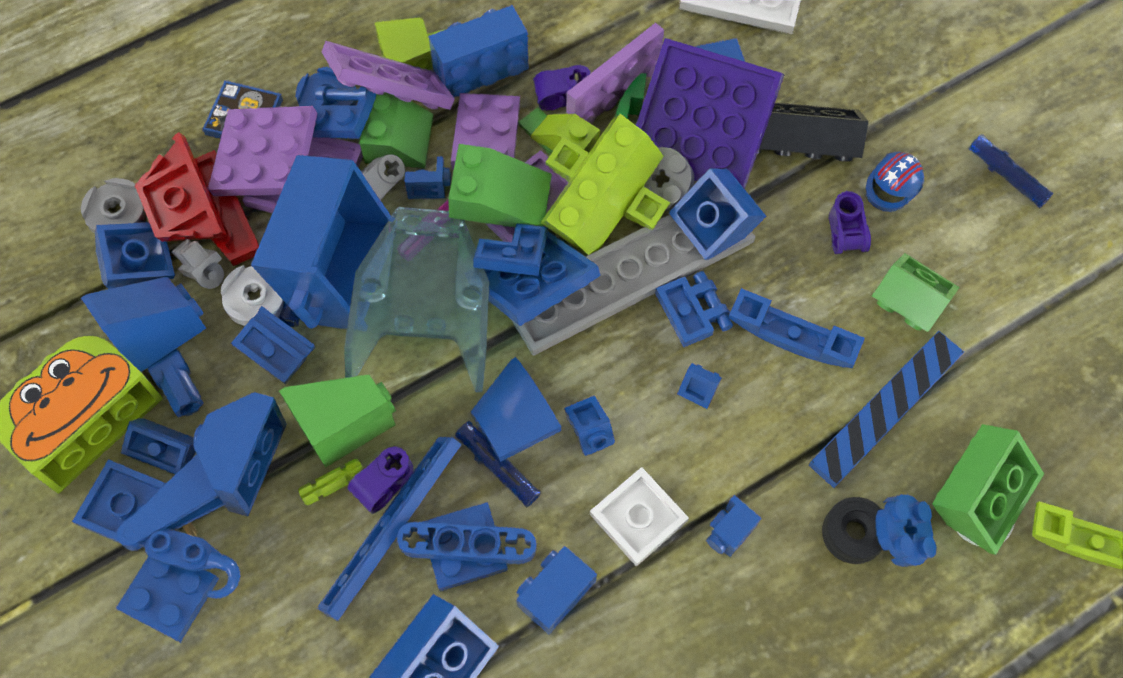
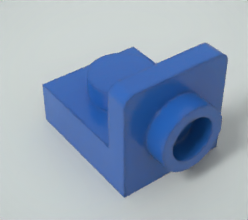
[405,156,451,199]
[564,395,615,456]

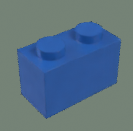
[516,546,597,635]

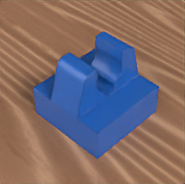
[677,363,722,409]

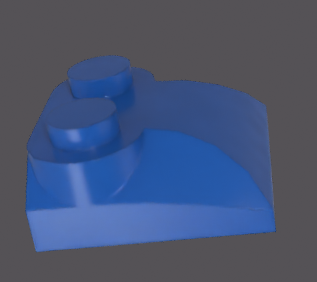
[95,222,175,289]

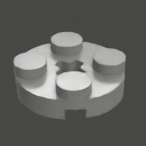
[644,147,694,211]
[81,178,147,233]

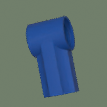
[147,348,204,417]

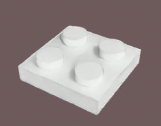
[590,467,689,566]

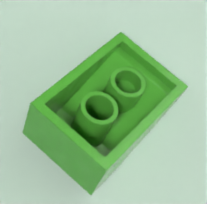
[448,144,552,227]

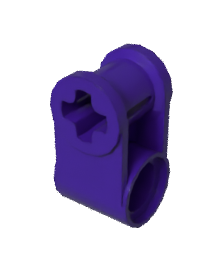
[533,65,591,111]
[828,191,871,255]
[347,447,414,514]

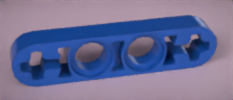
[397,522,537,564]

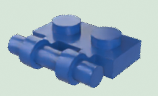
[655,271,733,347]

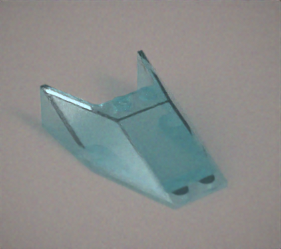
[344,207,489,393]

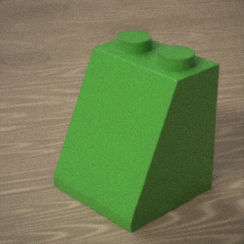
[279,374,396,468]

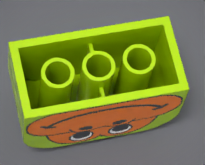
[0,336,163,494]

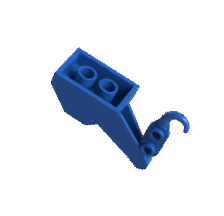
[116,392,287,599]

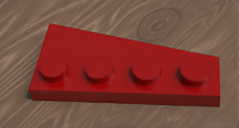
[195,150,259,266]

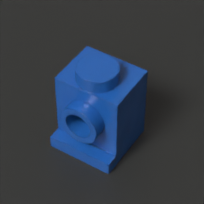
[706,495,762,557]

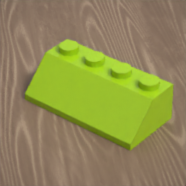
[540,114,664,256]

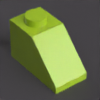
[531,114,600,152]

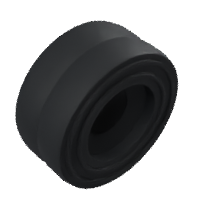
[822,497,883,564]

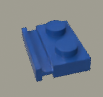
[231,306,316,385]

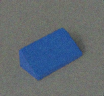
[120,418,196,474]

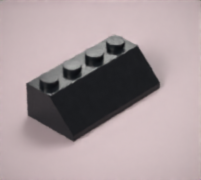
[758,102,869,162]

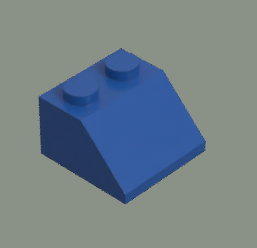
[669,168,766,260]

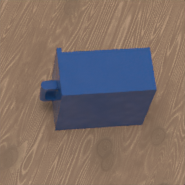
[251,155,397,332]

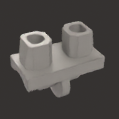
[172,239,224,289]

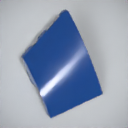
[471,357,561,462]

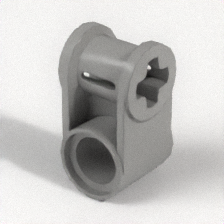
[361,155,405,200]

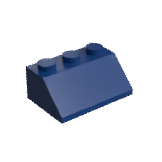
[369,594,499,678]

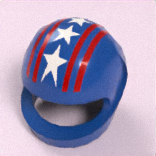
[866,152,924,212]

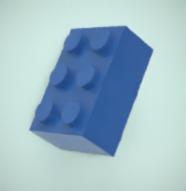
[428,5,529,97]

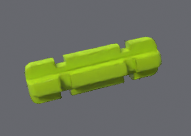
[298,459,364,505]

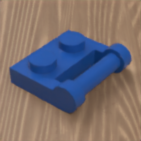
[312,86,376,139]

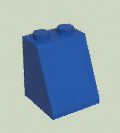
[81,277,206,372]

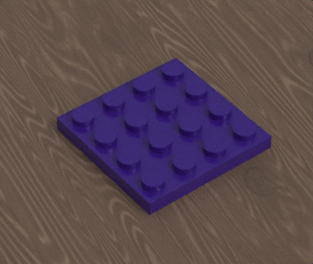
[636,38,784,189]

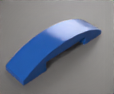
[728,288,865,368]

